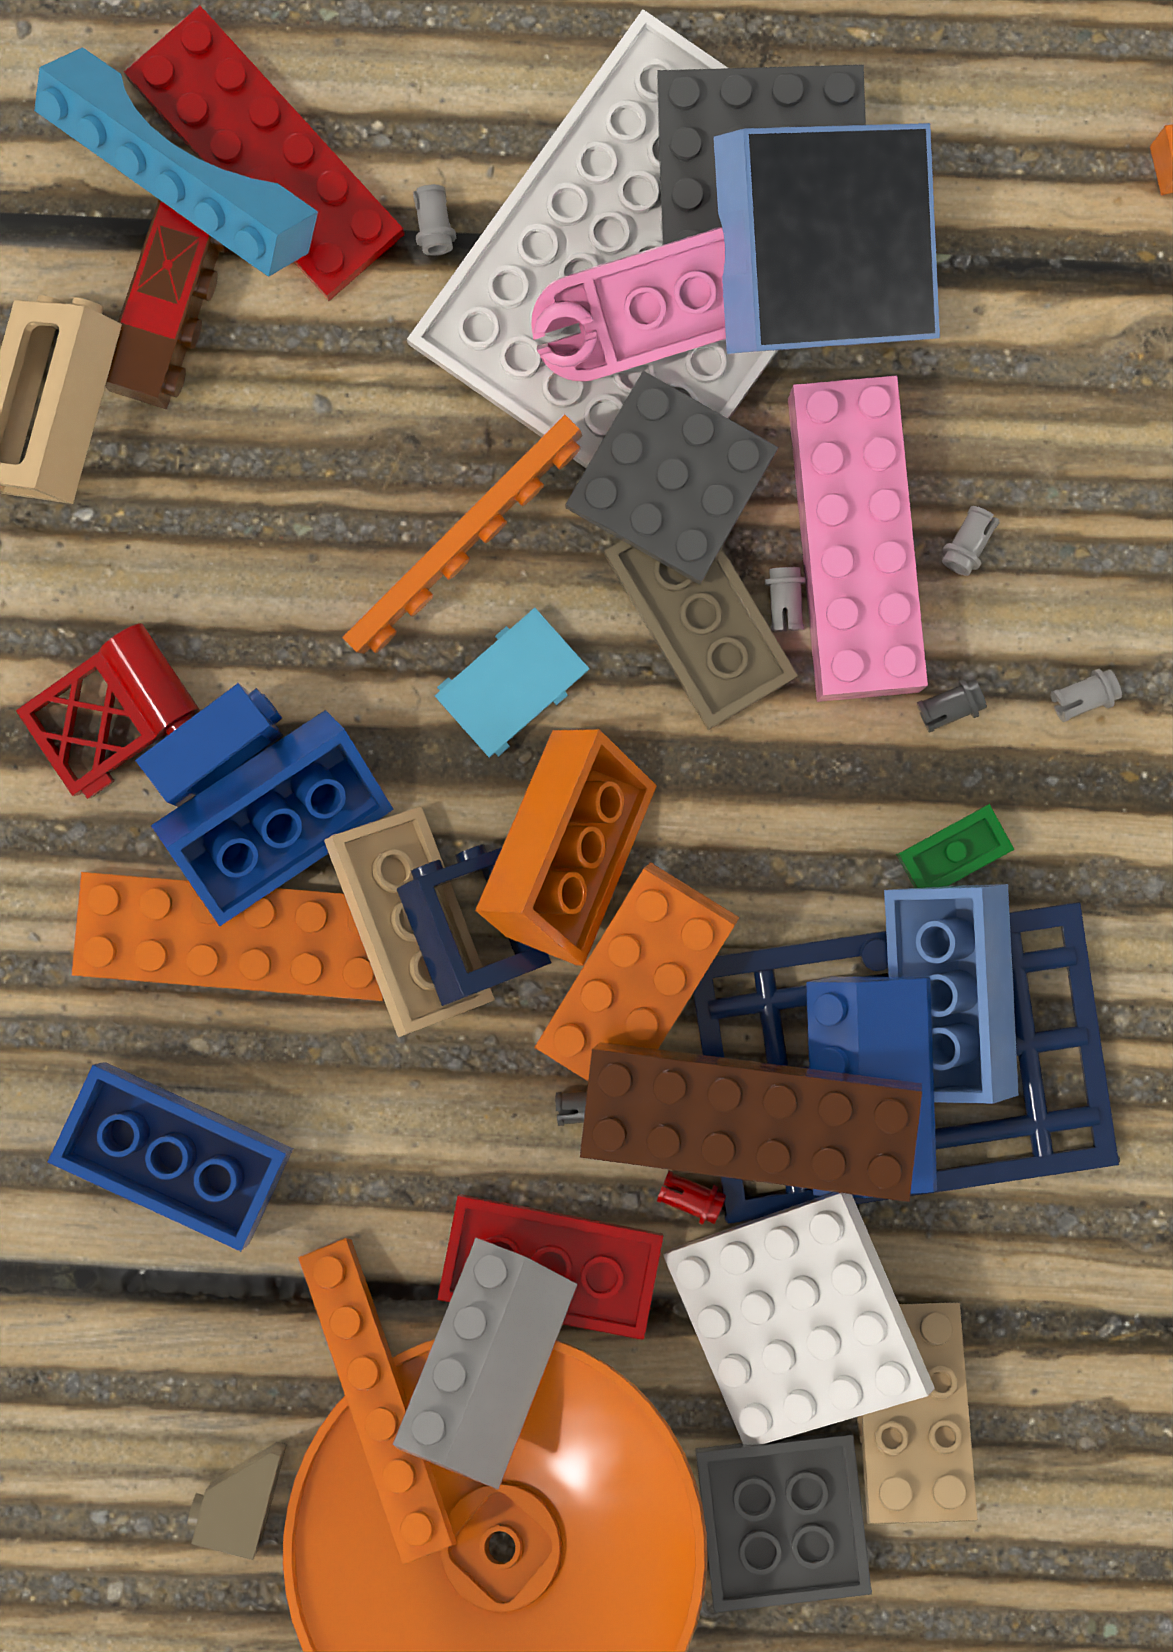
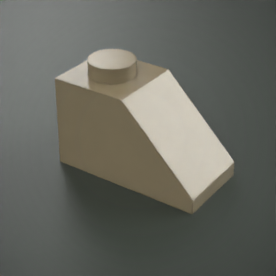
[187,1442,287,1560]

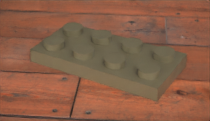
[604,540,798,730]

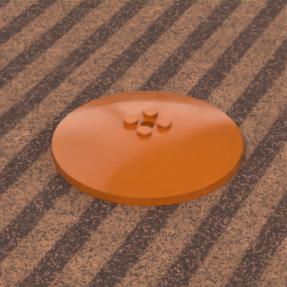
[283,1339,707,1652]

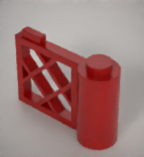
[16,623,200,799]

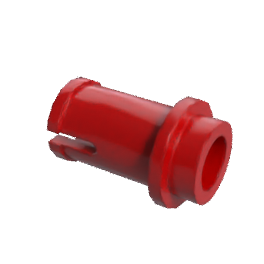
[656,1170,726,1225]

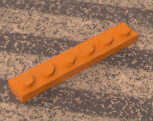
[342,415,583,654]
[298,1238,457,1565]

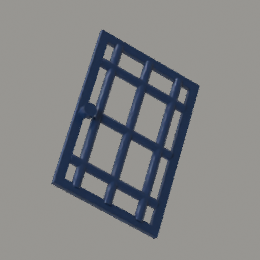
[693,902,1120,1224]

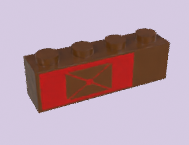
[105,200,228,410]

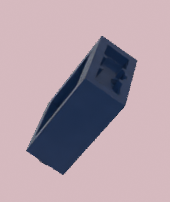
[397,844,552,1006]

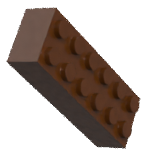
[580,1042,922,1202]

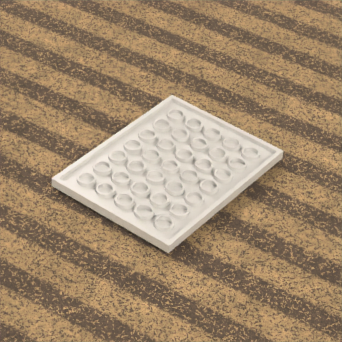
[407,10,778,468]

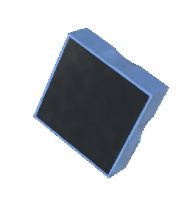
[714,123,940,354]

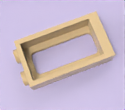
[0,295,122,504]

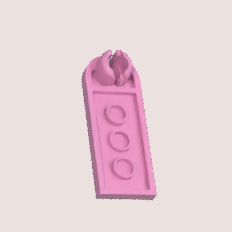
[531,227,726,381]

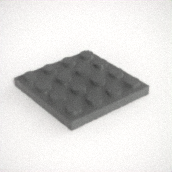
[657,64,866,245]

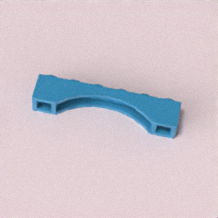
[34,47,318,277]

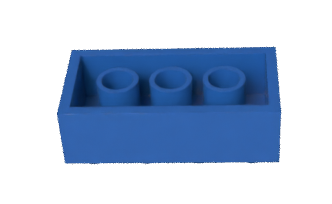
[47,1062,293,1252]

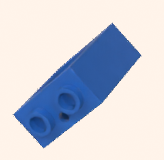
[135,683,283,807]

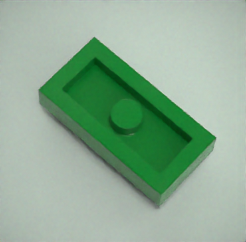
[896,804,1015,888]

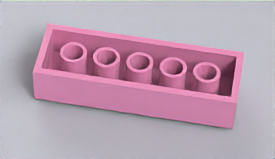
[788,376,928,702]

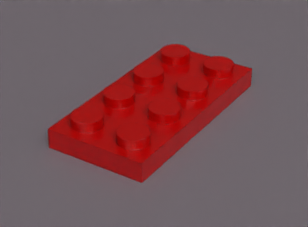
[437,1194,664,1340]

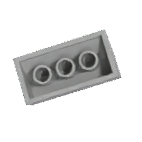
[393,1238,577,1490]

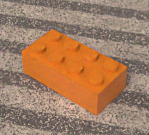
[534,862,739,1081]

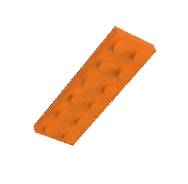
[72,872,384,1001]

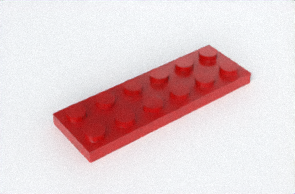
[124,5,405,301]

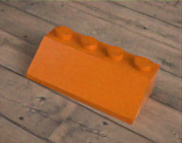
[475,729,657,966]

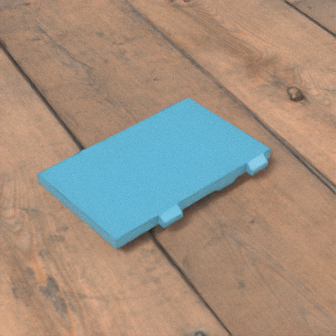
[435,608,590,758]

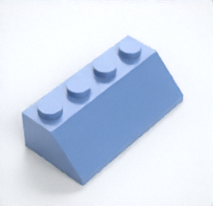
[884,884,1019,1104]

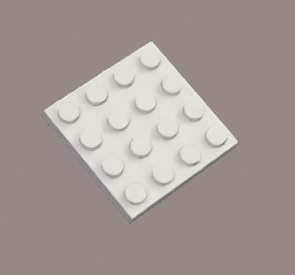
[663,1192,935,1445]

